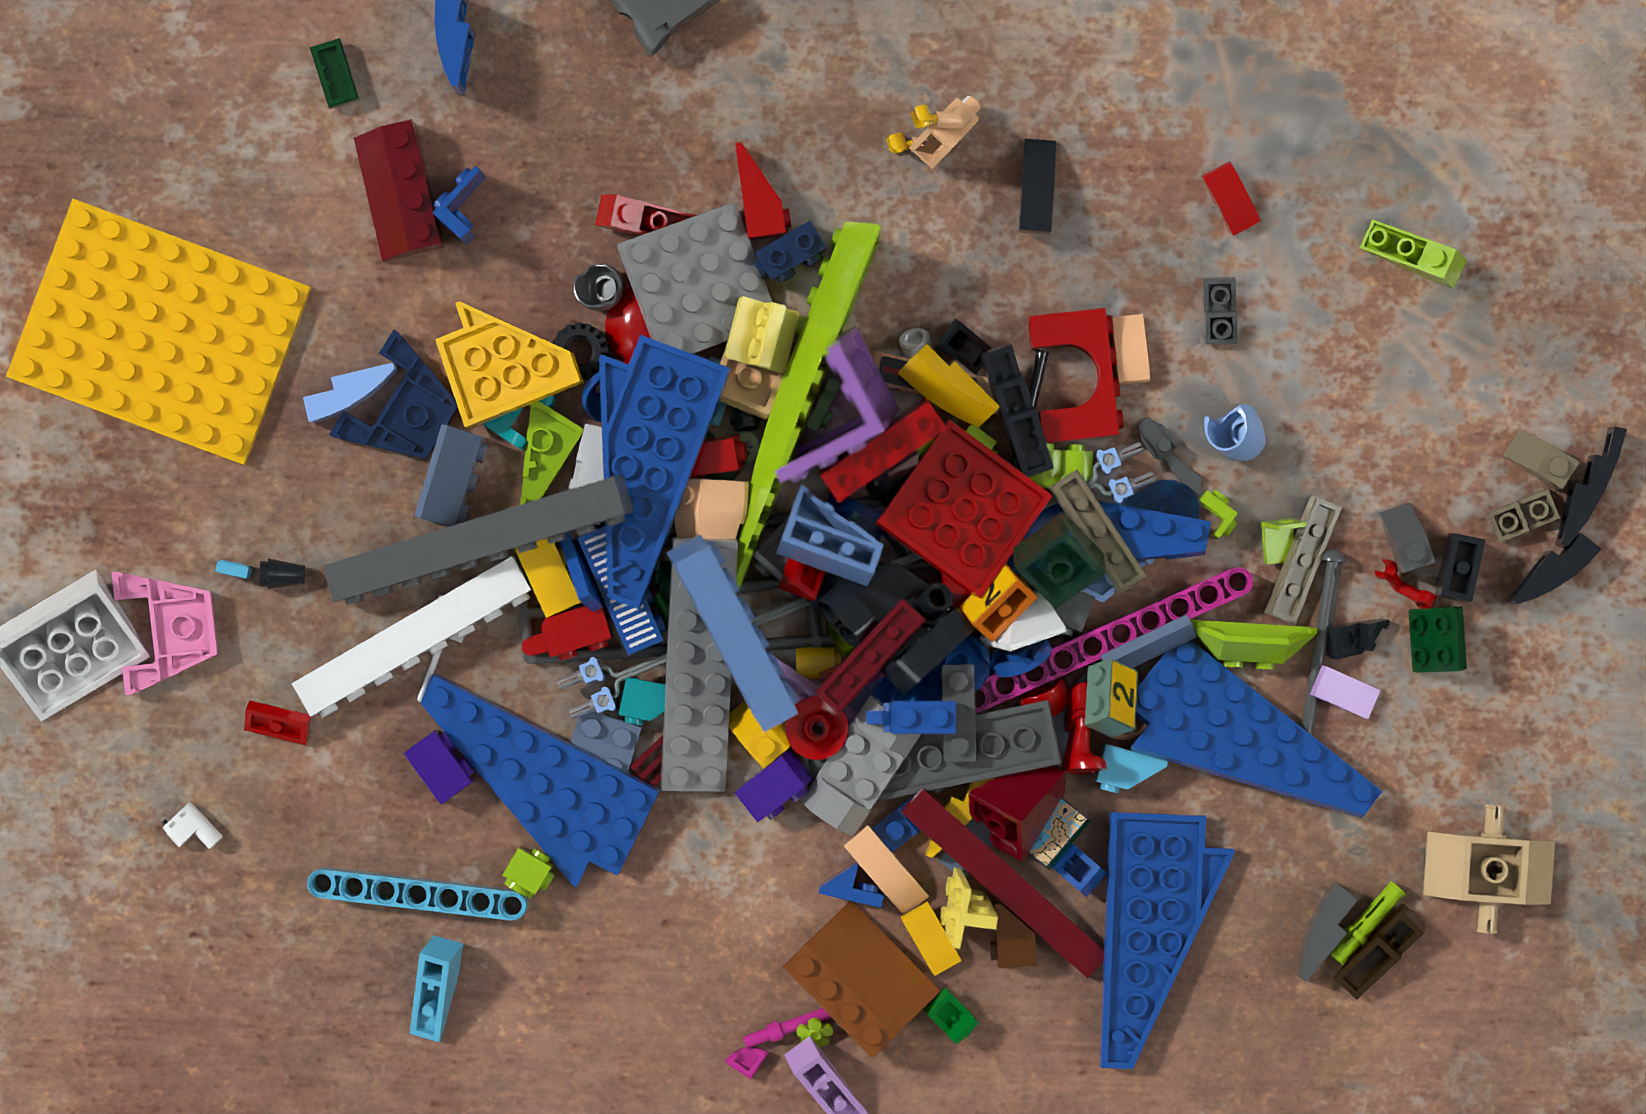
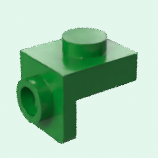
[923,987,979,1044]

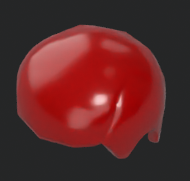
[1019,679,1068,717]

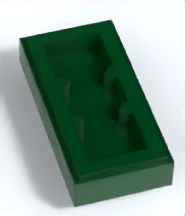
[310,38,360,109]

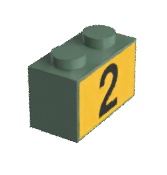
[1085,658,1138,738]

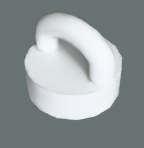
[898,328,932,359]

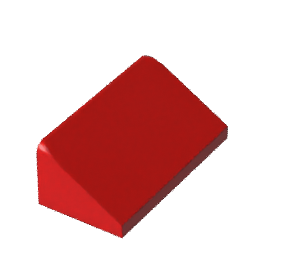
[778,558,825,601]

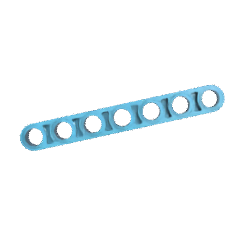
[307,867,529,920]

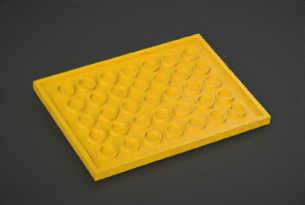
[6,198,312,465]

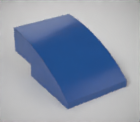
[434,0,476,96]

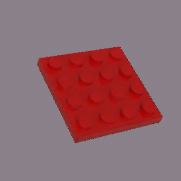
[875,420,1053,598]

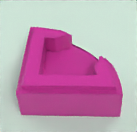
[725,1047,769,1080]

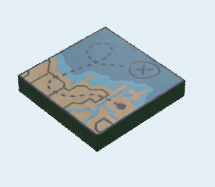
[1029,798,1090,870]

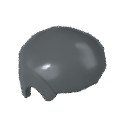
[573,264,625,312]

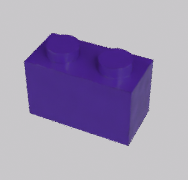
[403,730,475,805]
[734,749,813,823]

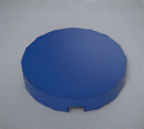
[990,639,1052,677]

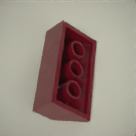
[354,119,444,261]

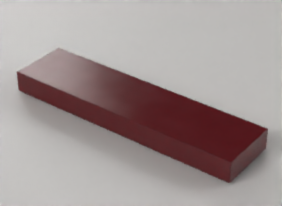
[815,598,927,715]

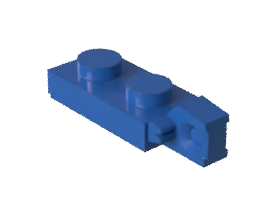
[866,701,957,734]

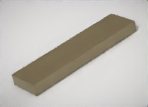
[1049,470,1147,595]
[1264,495,1342,625]

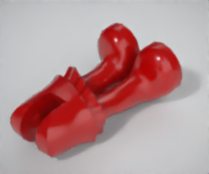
[1062,682,1107,775]

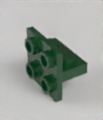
[1408,606,1467,673]

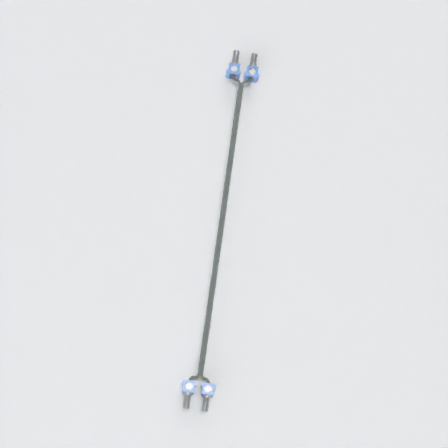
[557,442,1156,719]

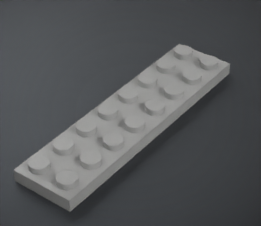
[661,538,738,791]

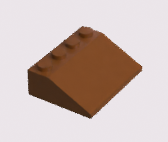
[782,901,940,1059]

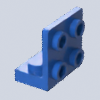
[433,166,486,245]

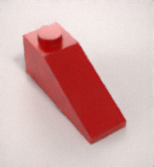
[735,142,791,241]

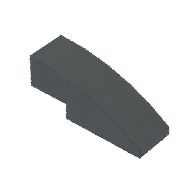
[1297,882,1358,982]

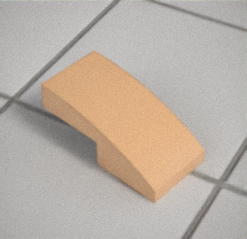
[1112,314,1150,385]

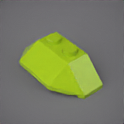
[1190,620,1317,670]

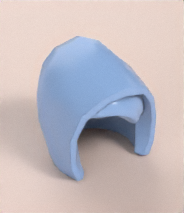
[1204,404,1266,462]

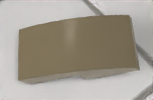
[1488,488,1561,542]

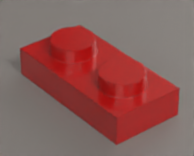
[244,700,311,745]

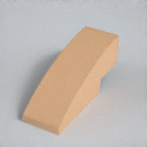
[844,824,929,915]

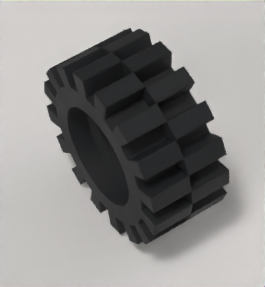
[552,322,609,381]

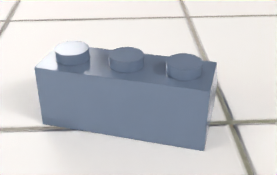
[414,424,488,527]

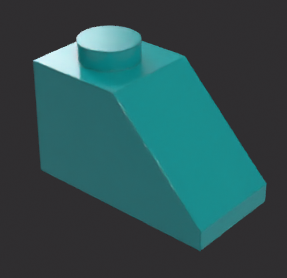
[619,677,666,726]

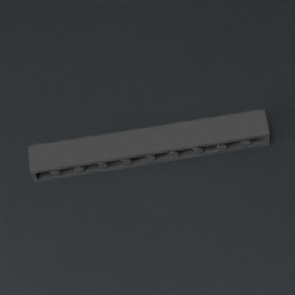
[323,475,634,606]

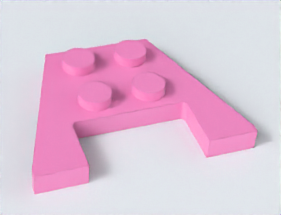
[111,572,219,696]

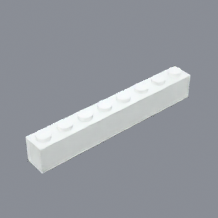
[291,556,533,718]

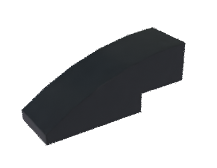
[1018,138,1056,235]
[1506,533,1601,604]

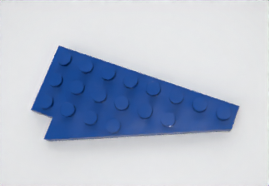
[1131,640,1383,818]
[1099,812,1234,1069]

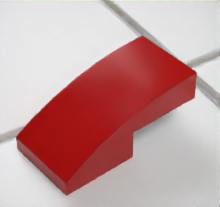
[1202,161,1261,236]

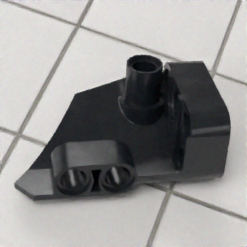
[807,563,976,695]

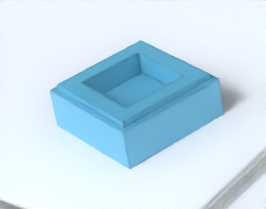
[215,560,254,579]

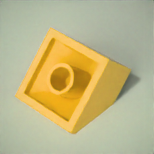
[729,701,790,769]

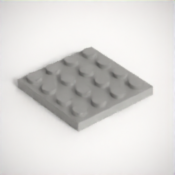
[616,202,772,354]

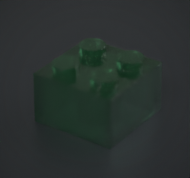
[1013,512,1106,609]

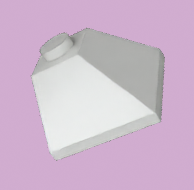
[980,590,1066,651]

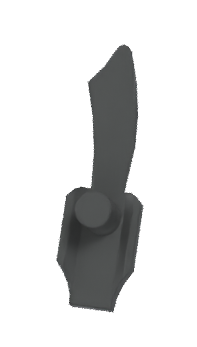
[1137,417,1202,496]

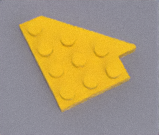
[435,301,584,429]

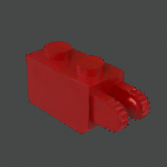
[521,603,613,661]

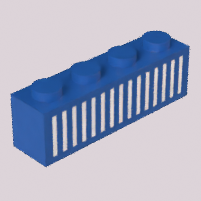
[578,525,667,655]

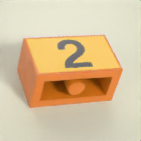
[959,563,1038,642]

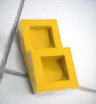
[900,901,962,976]

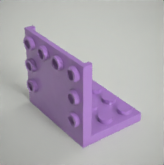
[775,326,900,483]

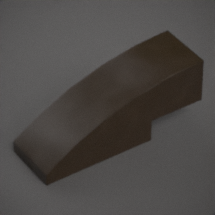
[1334,903,1426,1000]

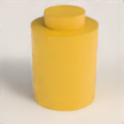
[796,647,841,679]

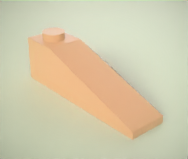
[674,479,749,539]

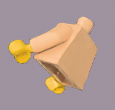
[886,96,981,169]

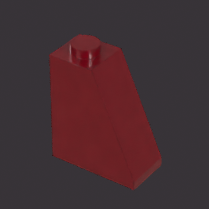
[969,765,1065,862]

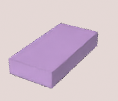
[1310,665,1380,719]

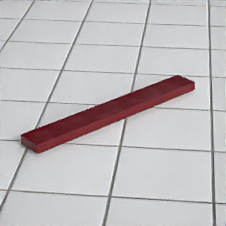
[901,788,1104,978]

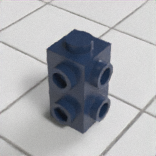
[754,220,826,284]

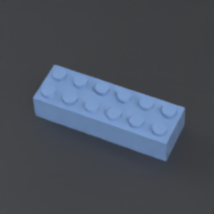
[666,534,799,732]

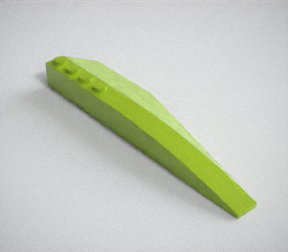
[736,222,881,592]

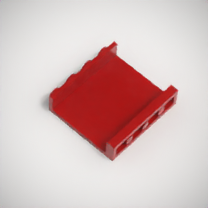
[820,397,947,502]

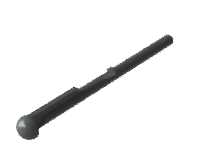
[1301,549,1346,736]

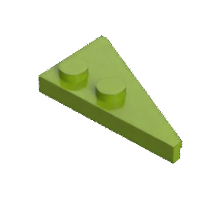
[520,401,584,505]

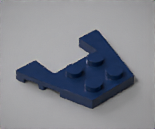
[329,329,458,459]

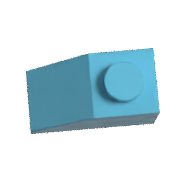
[1094,743,1168,793]

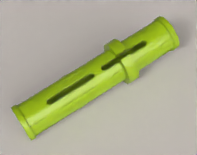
[1329,881,1406,966]

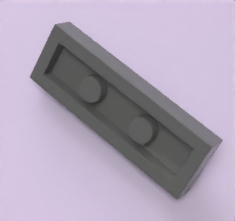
[942,664,977,762]

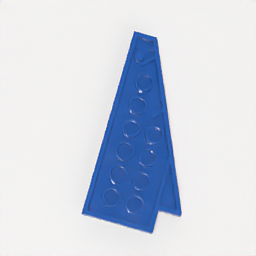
[599,335,731,610]
[420,674,661,887]

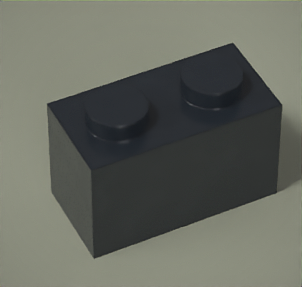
[1435,533,1485,602]

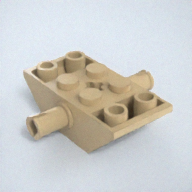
[1423,804,1555,934]

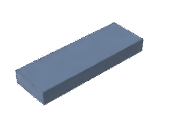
[1100,615,1197,668]

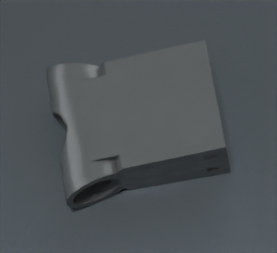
[609,0,721,57]

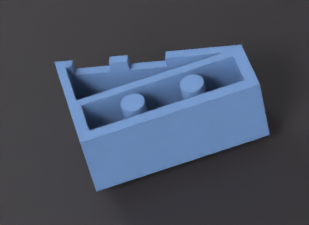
[776,484,883,586]

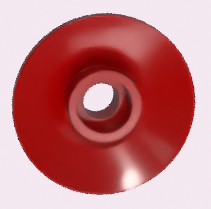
[785,696,849,760]

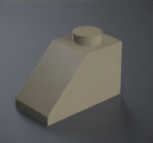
[1502,429,1580,490]

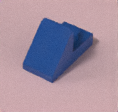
[872,794,921,853]
[819,861,884,908]

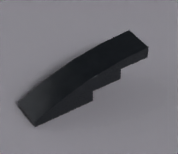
[979,343,1054,477]
[1555,426,1627,547]

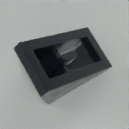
[935,318,993,375]

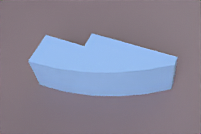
[303,363,398,424]

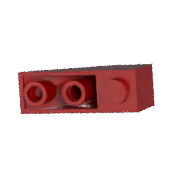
[595,194,697,236]

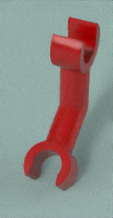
[1375,559,1437,609]

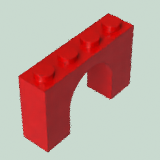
[1028,308,1124,444]

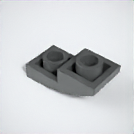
[1203,277,1237,345]

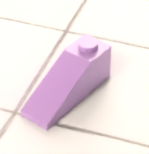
[784,1036,869,1114]

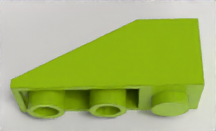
[1360,219,1467,289]

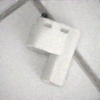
[161,802,223,849]

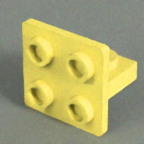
[724,296,800,373]
[940,867,998,949]

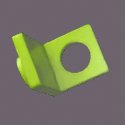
[1261,518,1307,565]

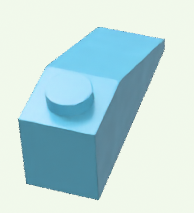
[410,935,463,1042]

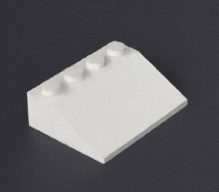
[0,570,150,722]

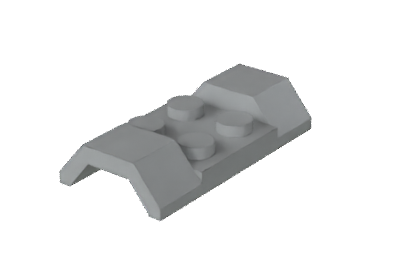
[801,695,922,837]

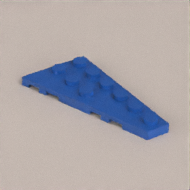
[1007,491,1211,575]

